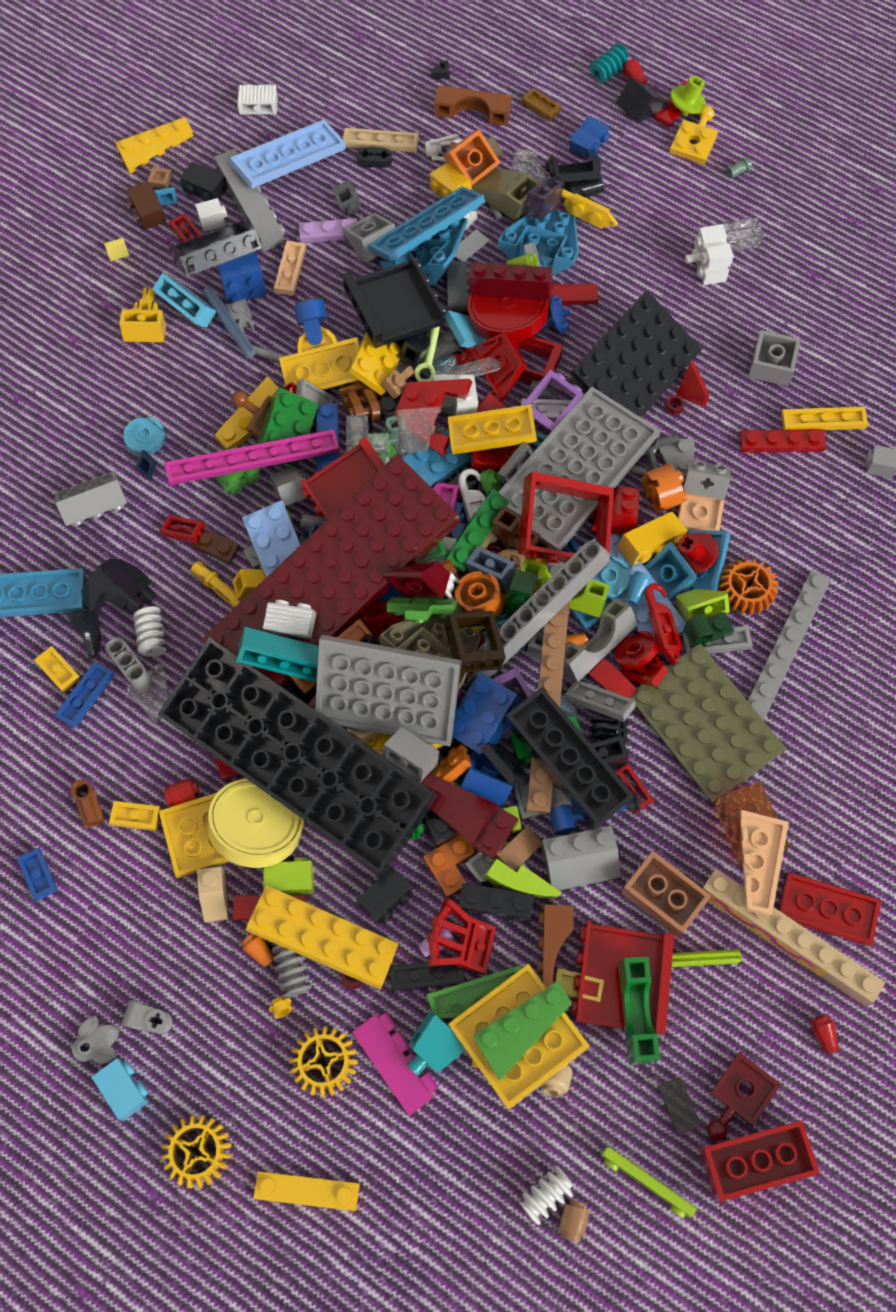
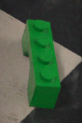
[618,957,660,1065]

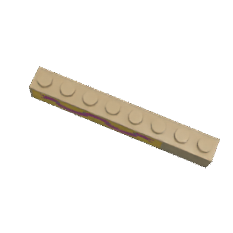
[702,869,886,1007]

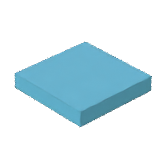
[444,310,486,348]

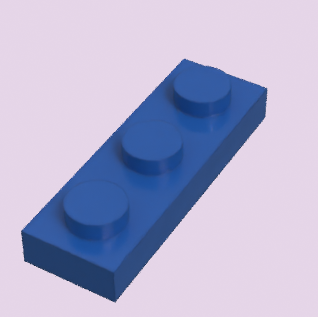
[54,662,115,729]

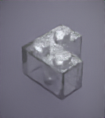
[346,415,391,464]

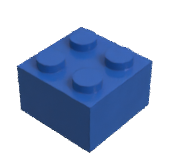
[218,251,267,304]

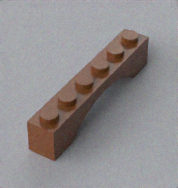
[537,904,574,988]

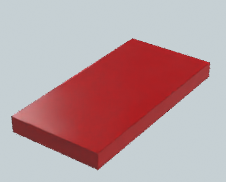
[778,872,881,947]

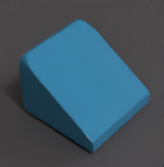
[155,187,178,206]

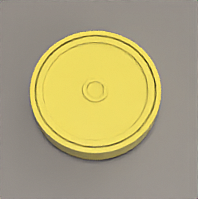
[207,778,304,868]

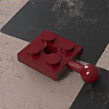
[707,1052,782,1141]

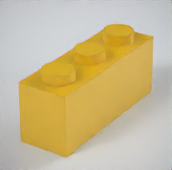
[617,511,688,566]

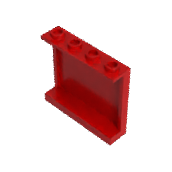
[300,437,385,519]
[570,920,674,1036]

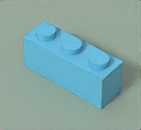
[152,273,217,328]

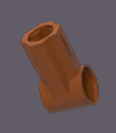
[70,779,105,828]

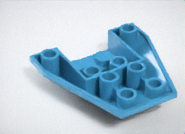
[498,206,579,276]
[380,218,468,285]

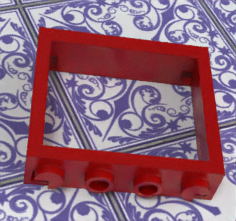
[518,471,614,565]

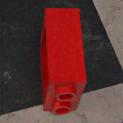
[513,336,563,386]

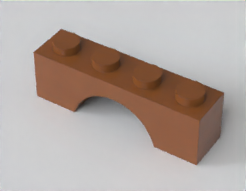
[434,85,512,126]

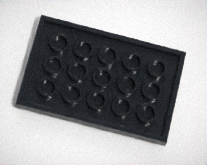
[570,290,702,417]

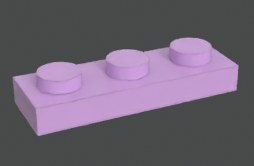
[299,218,357,243]

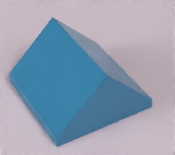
[644,542,697,602]

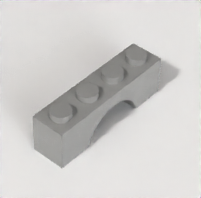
[563,599,638,682]

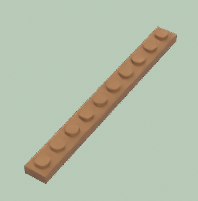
[526,601,570,814]

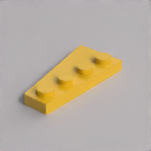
[115,117,193,174]
[215,376,279,450]

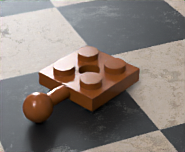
[231,391,272,439]

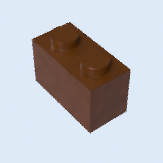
[126,181,166,230]

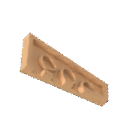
[739,810,789,917]

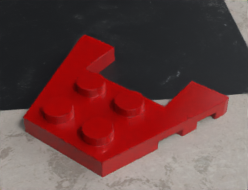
[451,332,527,405]
[394,379,472,457]

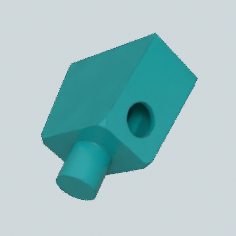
[407,1011,466,1076]

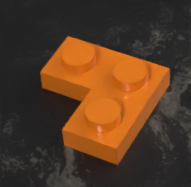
[423,836,475,898]

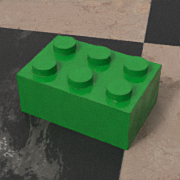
[257,388,318,467]

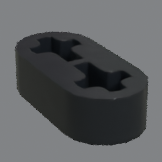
[356,147,393,168]

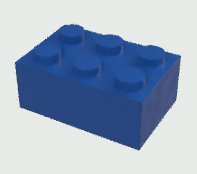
[452,672,524,758]

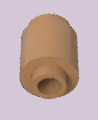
[559,1199,590,1242]

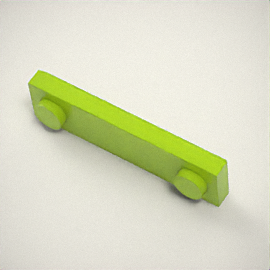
[600,1147,697,1219]

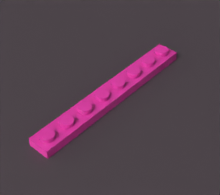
[164,429,339,486]

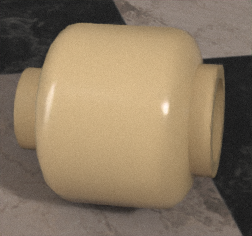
[539,1065,573,1098]

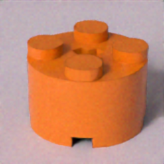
[642,464,688,513]
[455,571,504,618]

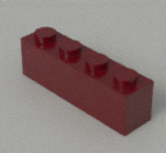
[468,262,554,300]

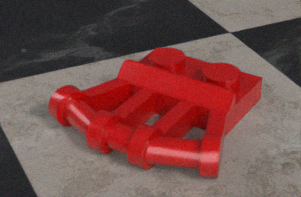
[427,898,497,975]

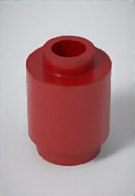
[164,778,200,807]

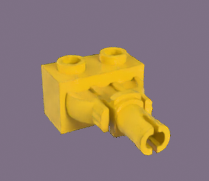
[119,287,166,342]

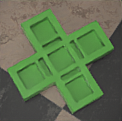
[387,597,458,623]

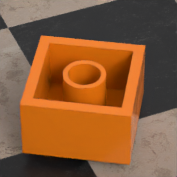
[443,129,501,186]

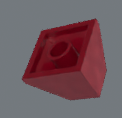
[383,561,451,598]

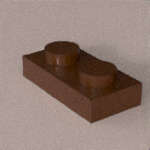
[191,529,240,565]

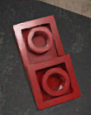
[588,658,638,698]

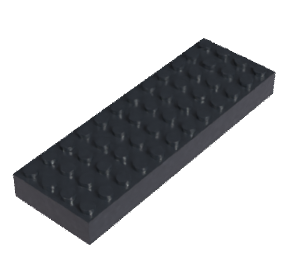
[158,637,439,874]

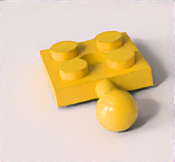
[669,106,718,165]

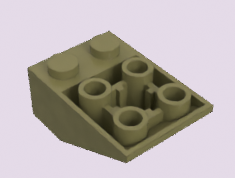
[471,168,543,221]

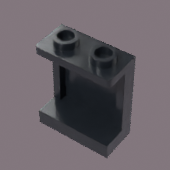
[546,150,601,183]

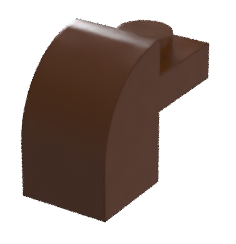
[492,506,541,549]

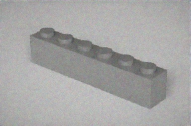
[214,149,285,252]

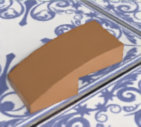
[496,826,542,871]

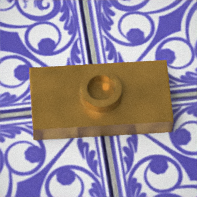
[521,88,562,122]

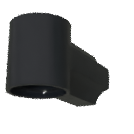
[563,178,604,198]

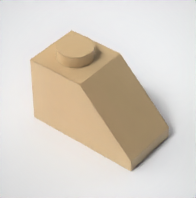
[197,867,229,923]

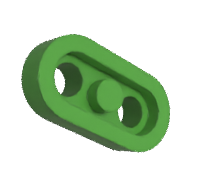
[480,469,503,495]

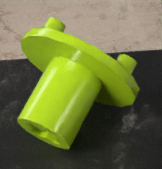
[670,76,706,116]

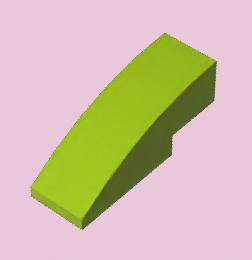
[483,859,562,899]

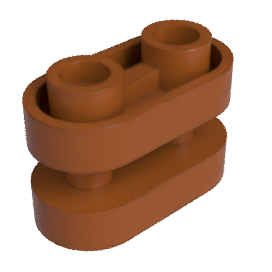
[342,388,381,424]

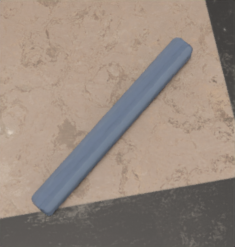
[203,287,255,358]

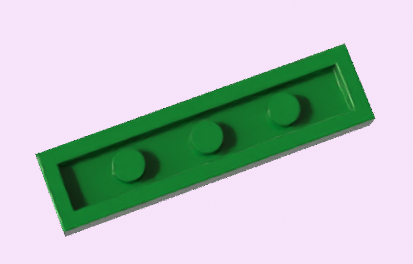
[444,489,510,573]

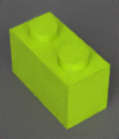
[263,858,314,895]

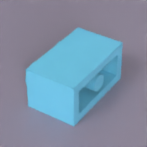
[91,1058,149,1121]

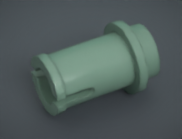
[726,157,752,179]

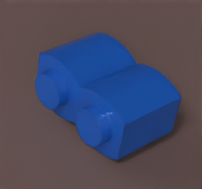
[569,115,610,158]

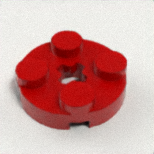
[615,631,660,672]

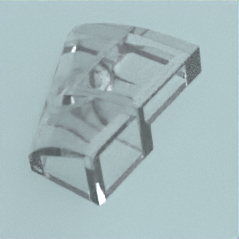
[397,407,441,453]

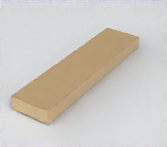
[342,128,419,153]

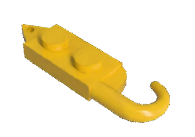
[547,187,618,229]

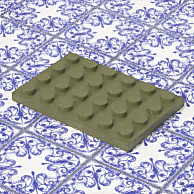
[630,644,786,804]

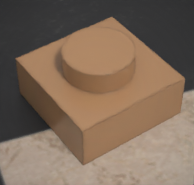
[148,167,172,189]

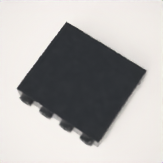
[343,252,446,348]

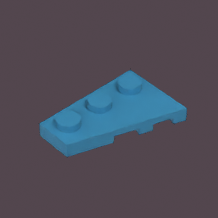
[688,529,731,591]

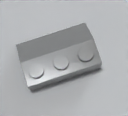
[55,471,127,526]
[541,826,621,891]

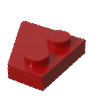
[621,655,668,688]

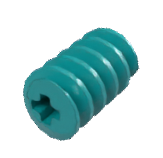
[589,43,628,84]

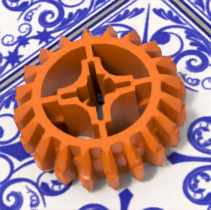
[718,557,778,615]

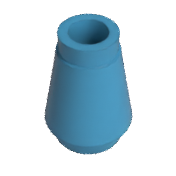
[626,571,651,606]

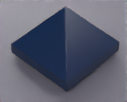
[135,450,158,479]

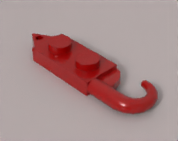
[645,583,683,665]

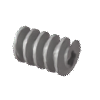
[272,945,312,998]

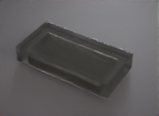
[657,1076,701,1135]

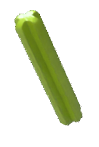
[672,949,741,967]

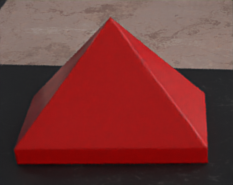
[676,361,710,407]

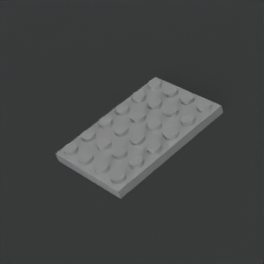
[315,635,461,746]

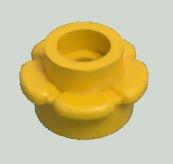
[269,996,292,1019]

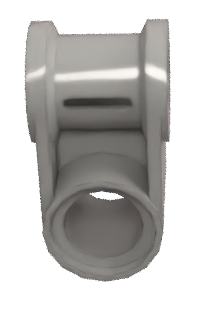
[121,1000,173,1034]

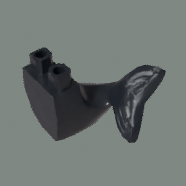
[67,559,157,659]

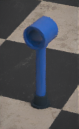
[549,792,640,835]

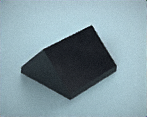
[616,77,669,123]

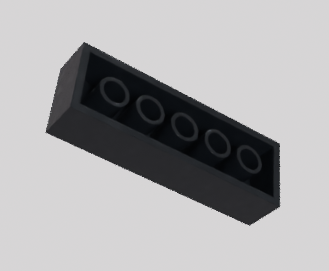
[503,687,635,830]

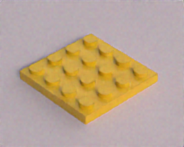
[448,964,590,1110]

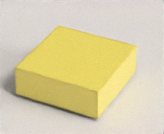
[104,238,129,261]

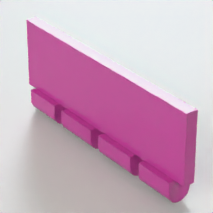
[352,1012,438,1116]

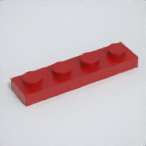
[739,429,826,453]

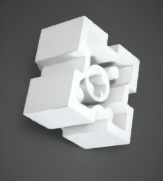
[685,224,733,285]

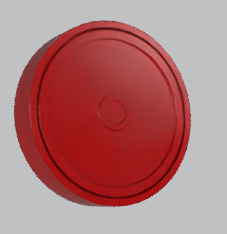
[468,294,550,343]

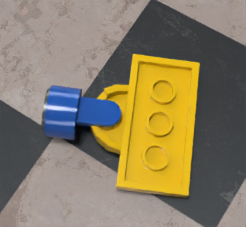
[279,298,360,390]

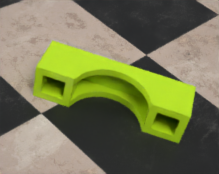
[520,558,610,618]

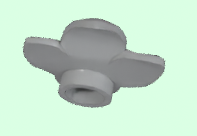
[72,1016,119,1064]

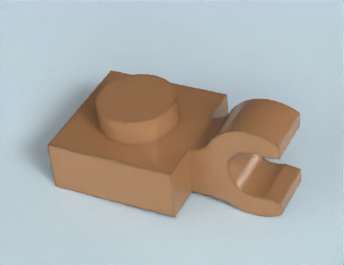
[381,365,415,399]

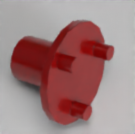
[678,532,719,573]

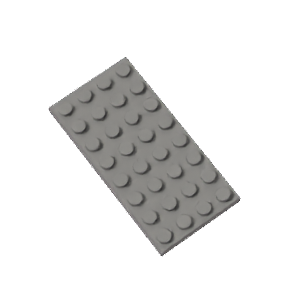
[498,387,661,551]

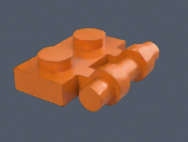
[432,743,471,783]

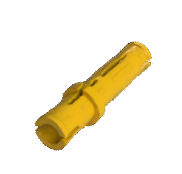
[190,561,241,608]

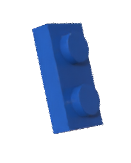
[17,848,58,902]

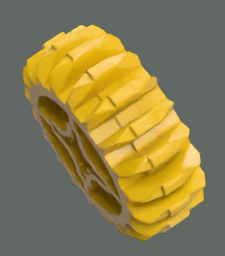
[290,1026,358,1097]
[161,1115,232,1188]

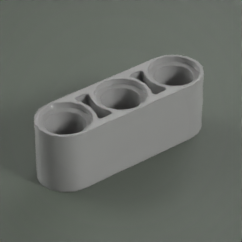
[105,637,153,693]

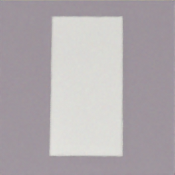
[455,229,490,261]

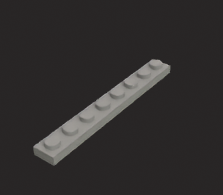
[748,570,831,720]

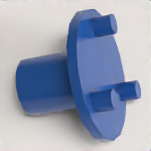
[541,294,571,335]

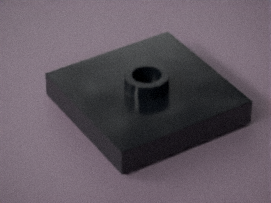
[481,743,529,785]

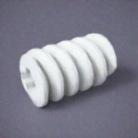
[133,606,167,657]
[517,1165,574,1225]

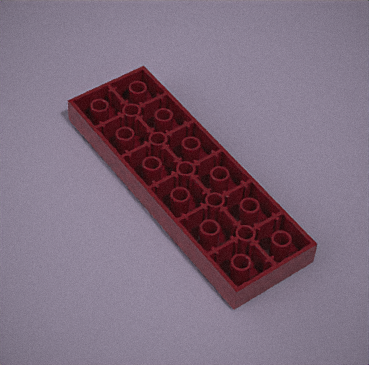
[202,454,461,688]

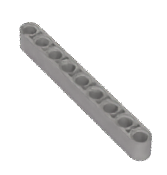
[461,541,610,692]

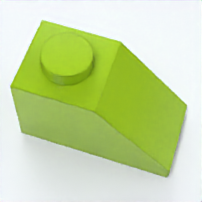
[676,589,730,622]

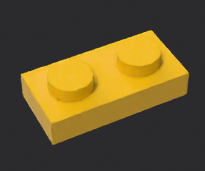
[34,646,81,693]
[109,801,161,831]

